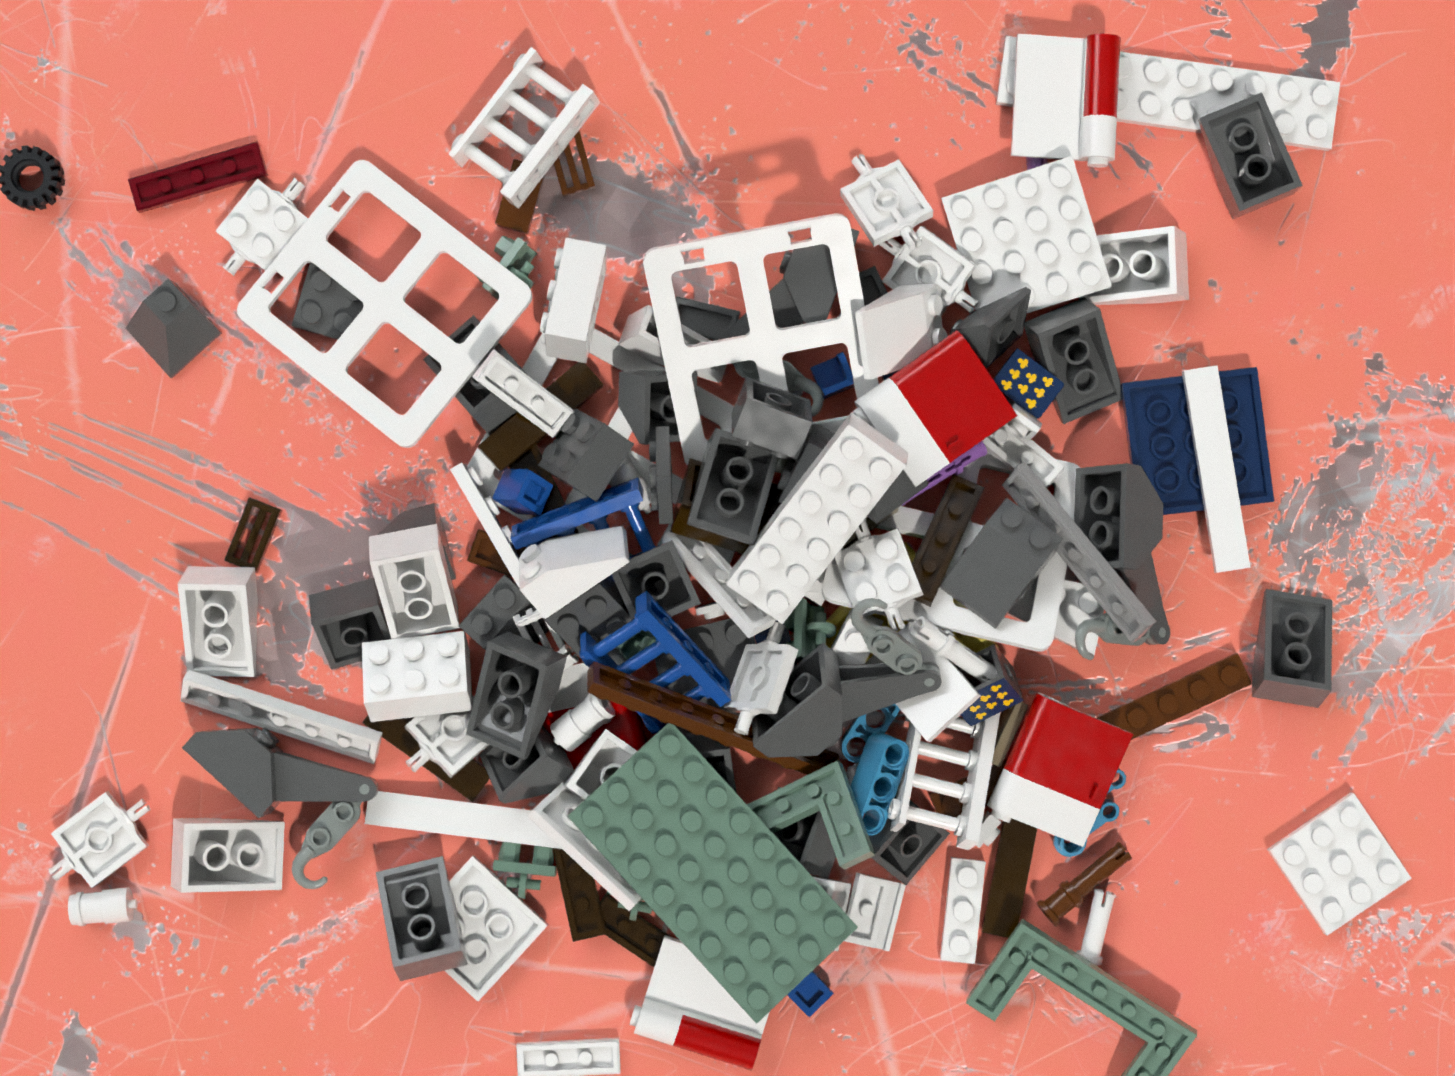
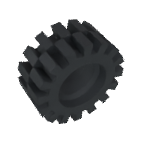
[0,146,65,211]

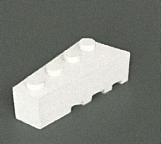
[1007,576,1104,655]

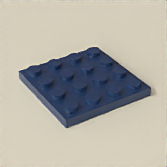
[1121,367,1274,515]

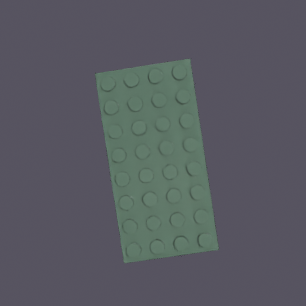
[567,723,858,1024]

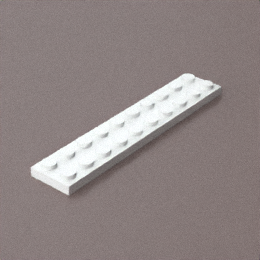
[996,36,1340,151]

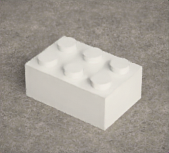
[540,238,607,364]
[369,524,459,639]
[362,631,473,722]

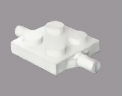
[840,154,933,251]
[216,178,308,276]
[879,226,979,316]
[835,518,923,631]
[724,621,799,735]
[405,695,489,778]
[48,791,151,888]

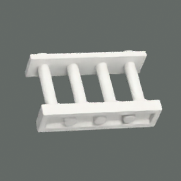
[449,47,600,209]
[888,713,1000,850]

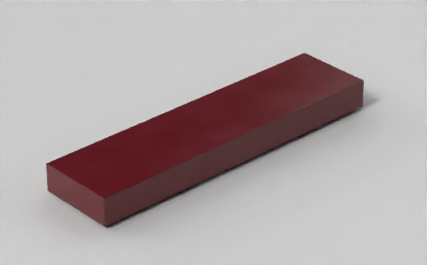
[128,141,268,213]

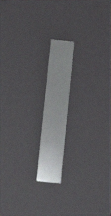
[1002,462,1157,643]

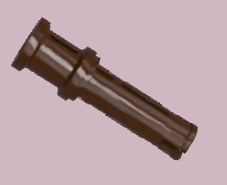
[1037,842,1132,927]

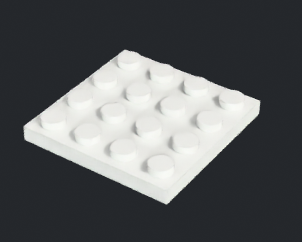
[941,156,1112,313]

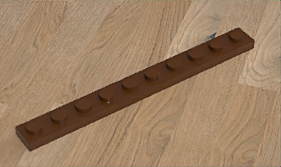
[928,653,1252,818]

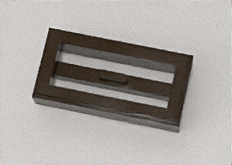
[224,497,282,573]

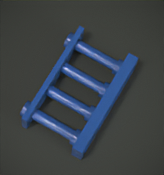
[510,477,662,577]
[579,591,731,734]

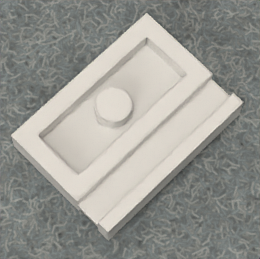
[844,872,906,951]

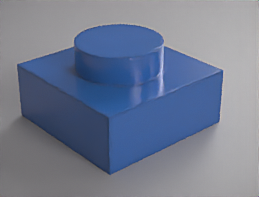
[788,971,834,1018]

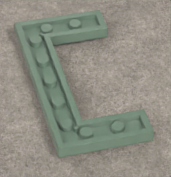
[747,760,875,870]
[966,919,1197,1076]

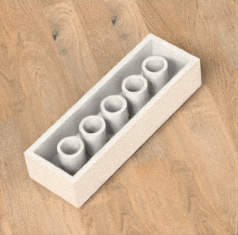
[726,412,908,624]

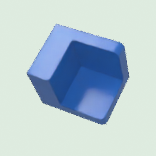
[810,352,854,399]
[492,468,553,516]

